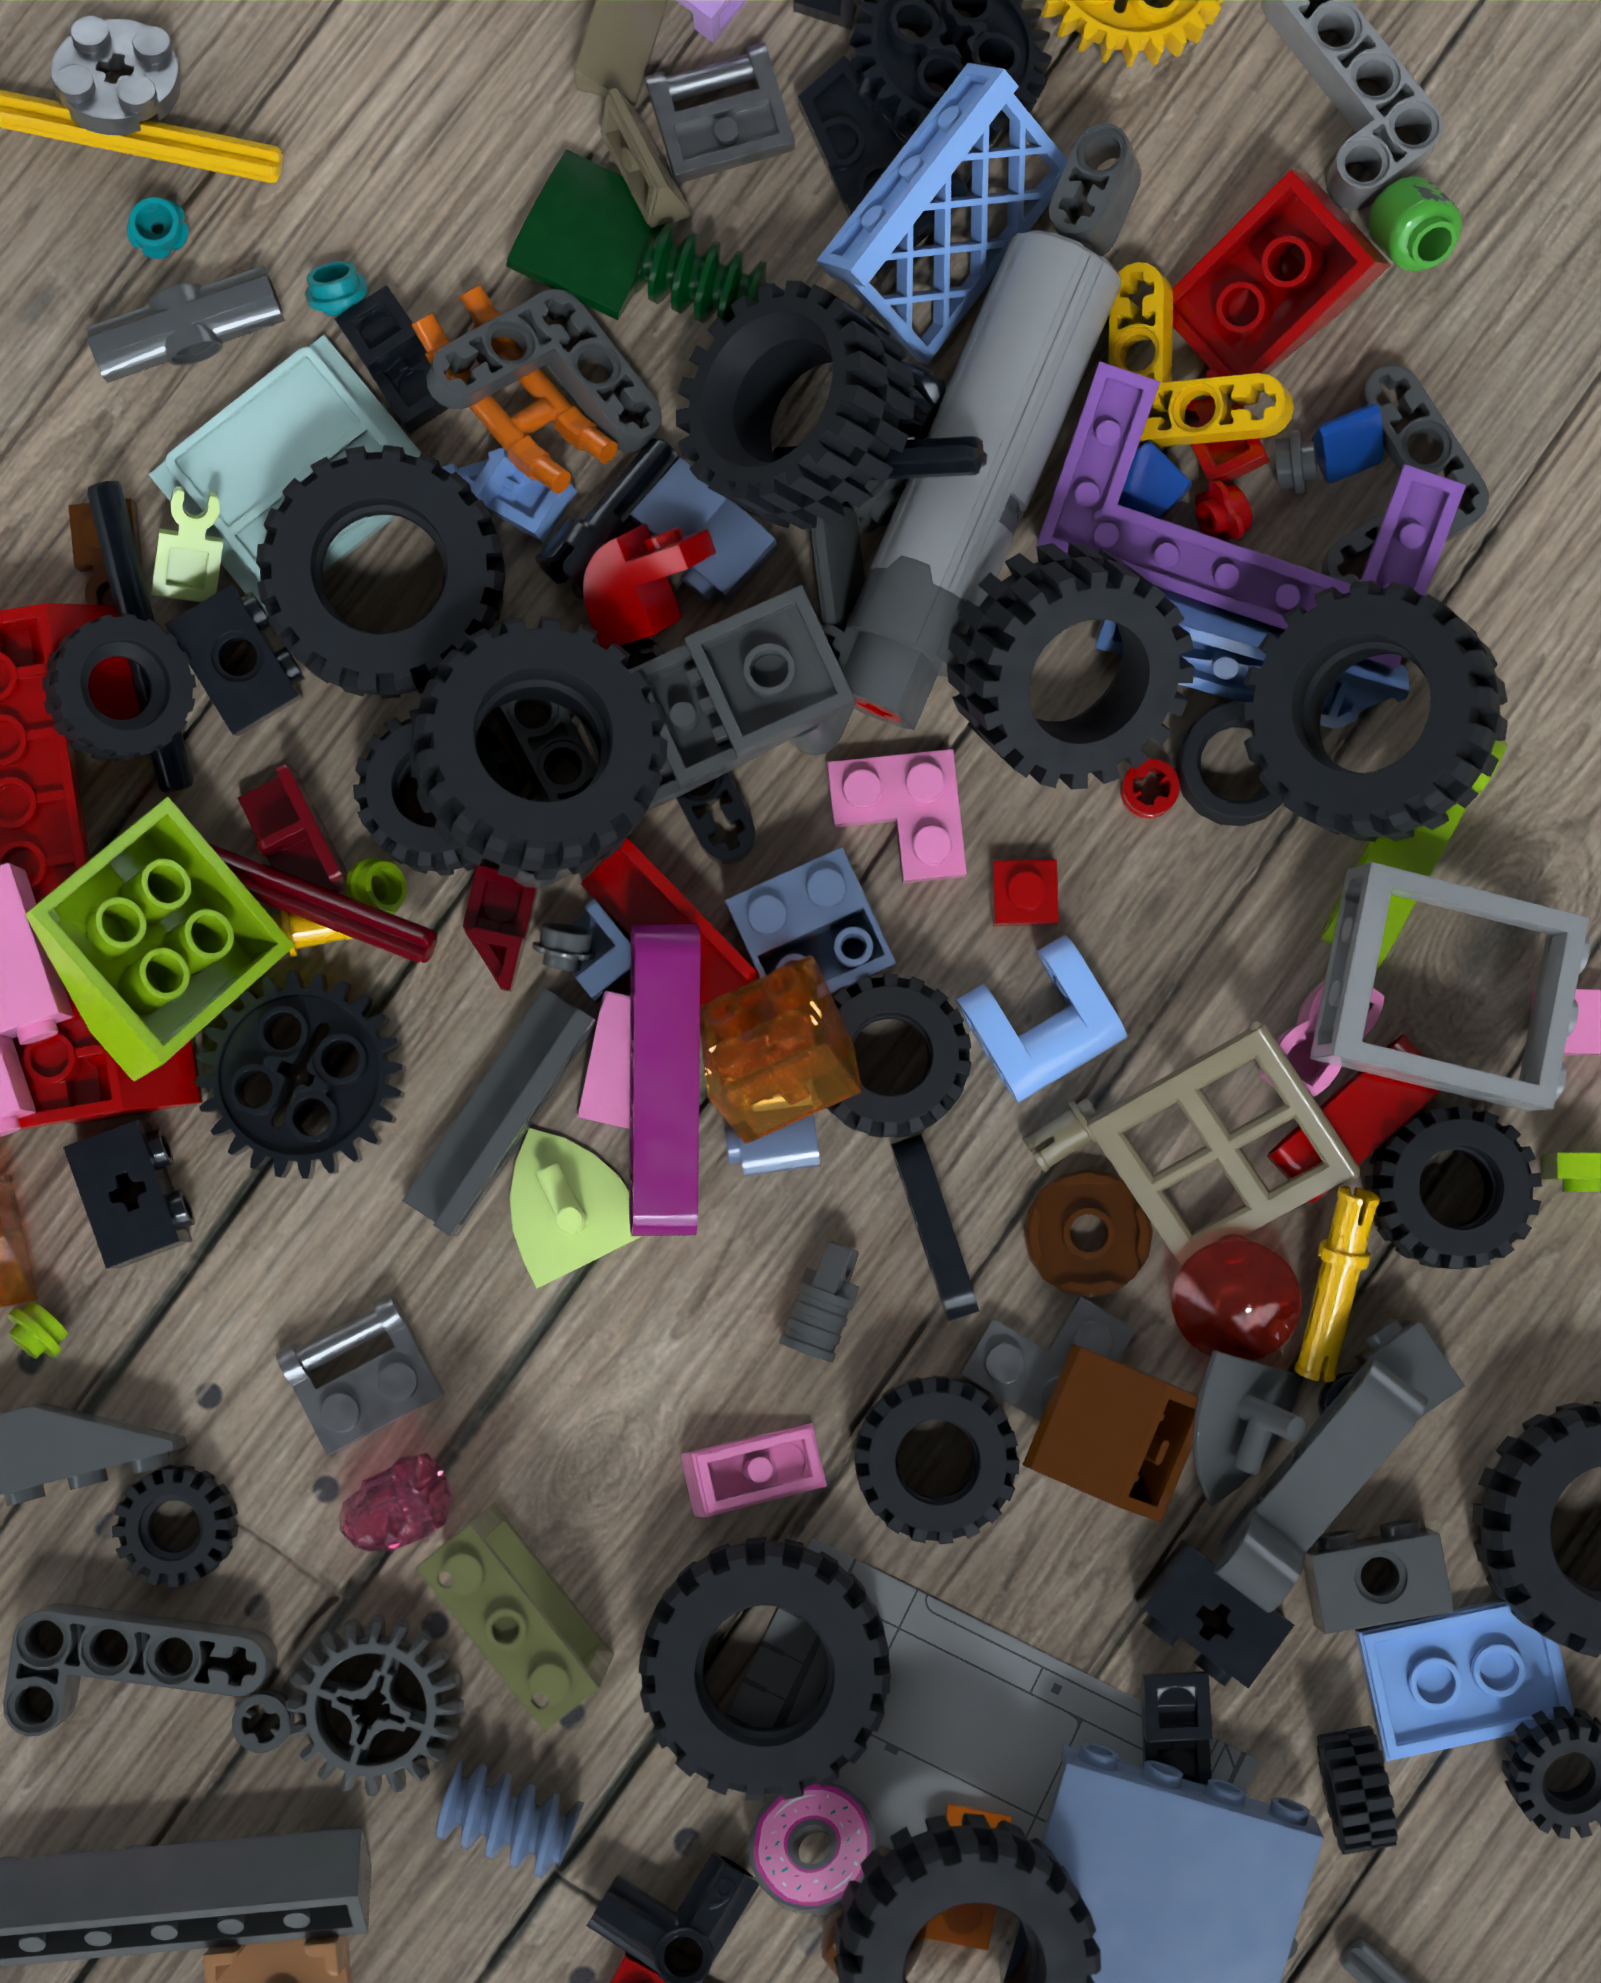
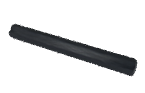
[87,481,193,793]

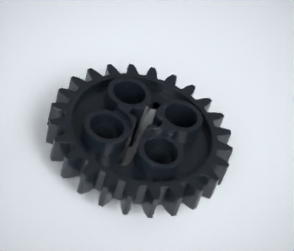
[848,0,1052,145]
[195,971,406,1179]

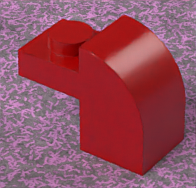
[583,523,717,650]

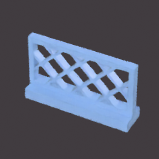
[816,63,1068,364]

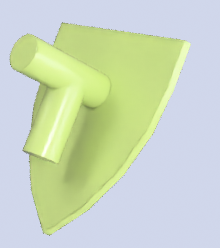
[510,1128,642,1289]

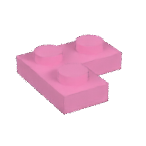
[827,749,967,884]

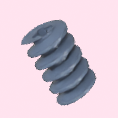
[436,1756,584,1879]

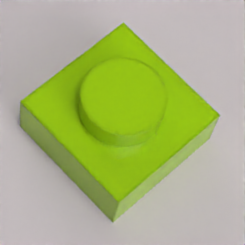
[1542,1153,1601,1192]

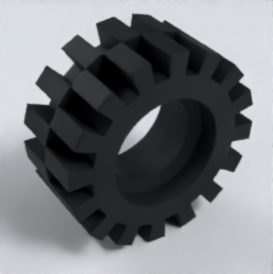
[112,1465,239,1587]
[1502,1706,1601,1839]
[1317,1725,1398,1855]

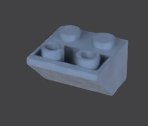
[725,847,896,1018]

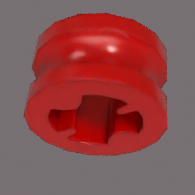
[1120,758,1180,819]

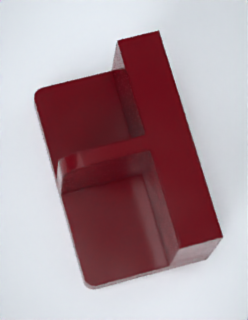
[237,762,348,893]

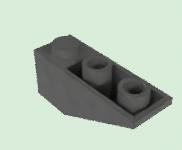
[0,1403,187,1506]

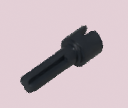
[535,438,680,599]

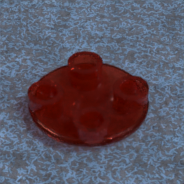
[1171,1234,1302,1361]

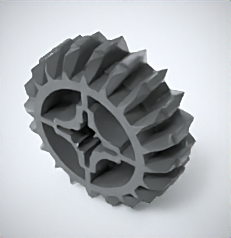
[286,1615,464,1796]

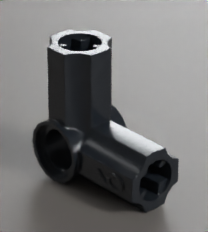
[586,1851,759,1983]

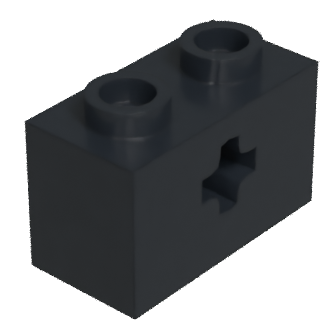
[63,1120,195,1269]
[1136,1539,1295,1689]

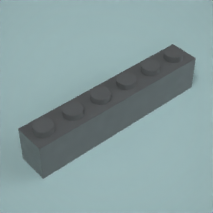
[0,1827,372,1967]

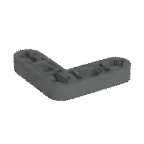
[426,289,662,452]
[1322,365,1489,583]

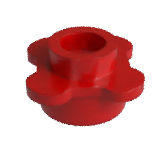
[1195,480,1252,542]

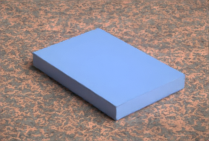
[1355,1599,1574,1761]

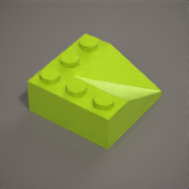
[25,796,295,1082]

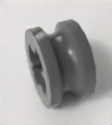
[232,1689,295,1753]

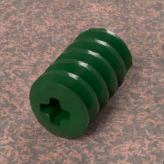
[634,221,775,324]

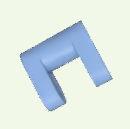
[955,934,1127,1103]

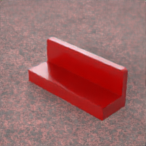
[580,838,758,1022]

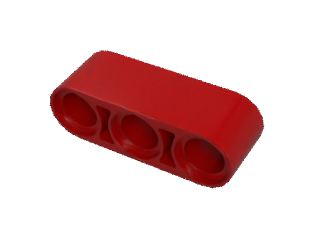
[1267,1034,1440,1204]

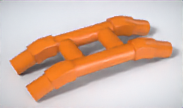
[411,284,618,494]

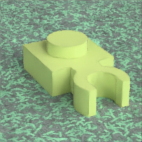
[151,486,223,602]

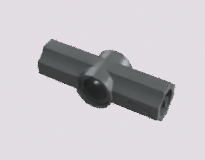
[86,266,285,383]

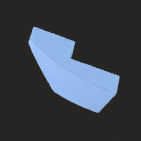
[442,448,578,543]

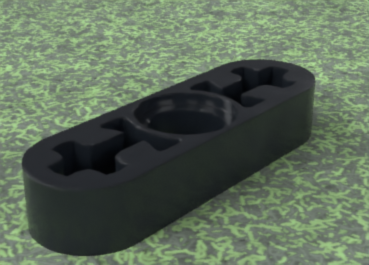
[890,1134,979,1321]

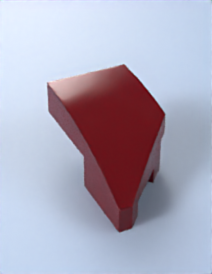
[462,865,538,992]

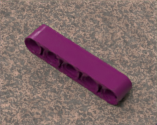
[629,924,701,1236]

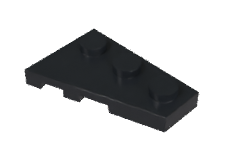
[798,56,971,280]

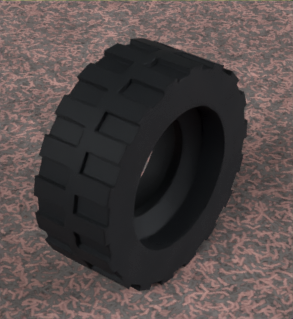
[42,614,196,762]

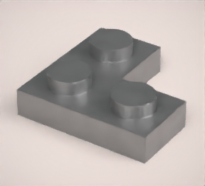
[959,1296,1136,1422]

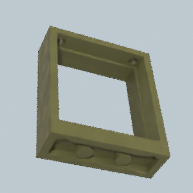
[416,1503,614,1732]

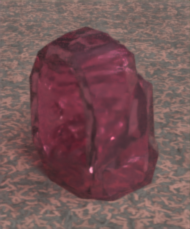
[339,1453,452,1551]

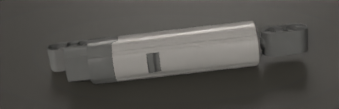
[788,123,1142,756]

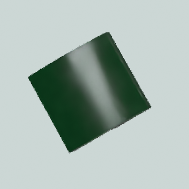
[506,149,666,320]

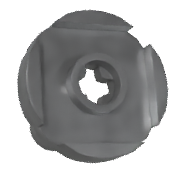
[51,16,181,135]

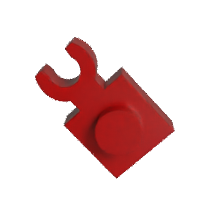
[1185,369,1270,485]

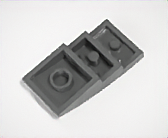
[580,585,855,811]

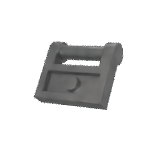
[645,43,795,184]
[275,1293,445,1456]

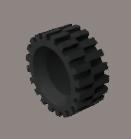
[676,281,915,530]
[947,542,1195,790]

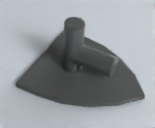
[1193,1350,1306,1506]

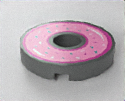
[749,1782,880,1916]

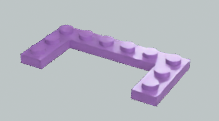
[1036,361,1466,668]

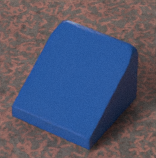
[1311,403,1384,483]
[1118,440,1192,519]

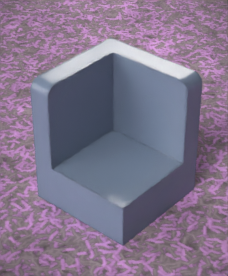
[570,899,631,1003]

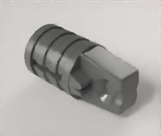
[779,1241,859,1363]

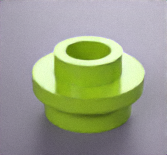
[346,857,407,914]
[7,1300,69,1359]

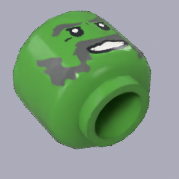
[1367,176,1462,272]

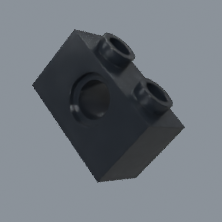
[165,585,305,736]

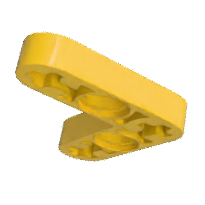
[1108,262,1294,448]

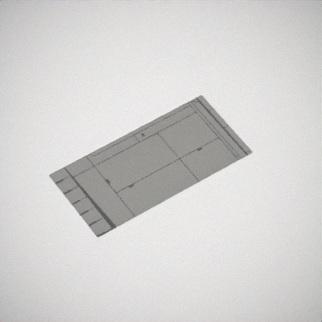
[726,1539,1260,1850]

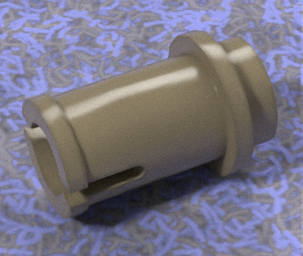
[1022,1097,1098,1173]

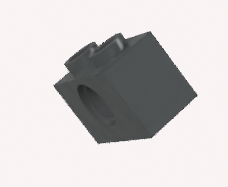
[1303,1519,1454,1634]

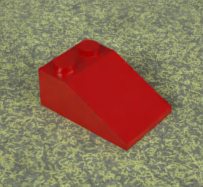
[1172,169,1391,377]

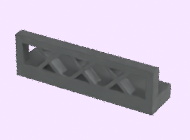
[402,988,597,1236]

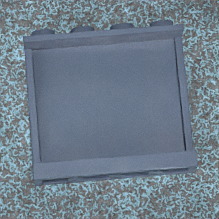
[999,1742,1324,1983]

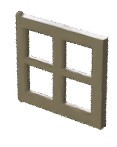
[1087,1020,1360,1269]

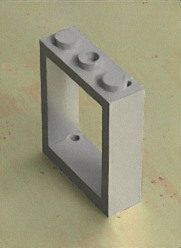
[1310,862,1590,1111]

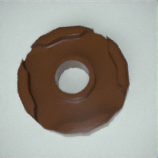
[1023,1169,1153,1298]

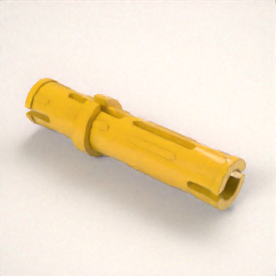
[1294,1186,1380,1382]

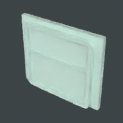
[148,335,421,617]

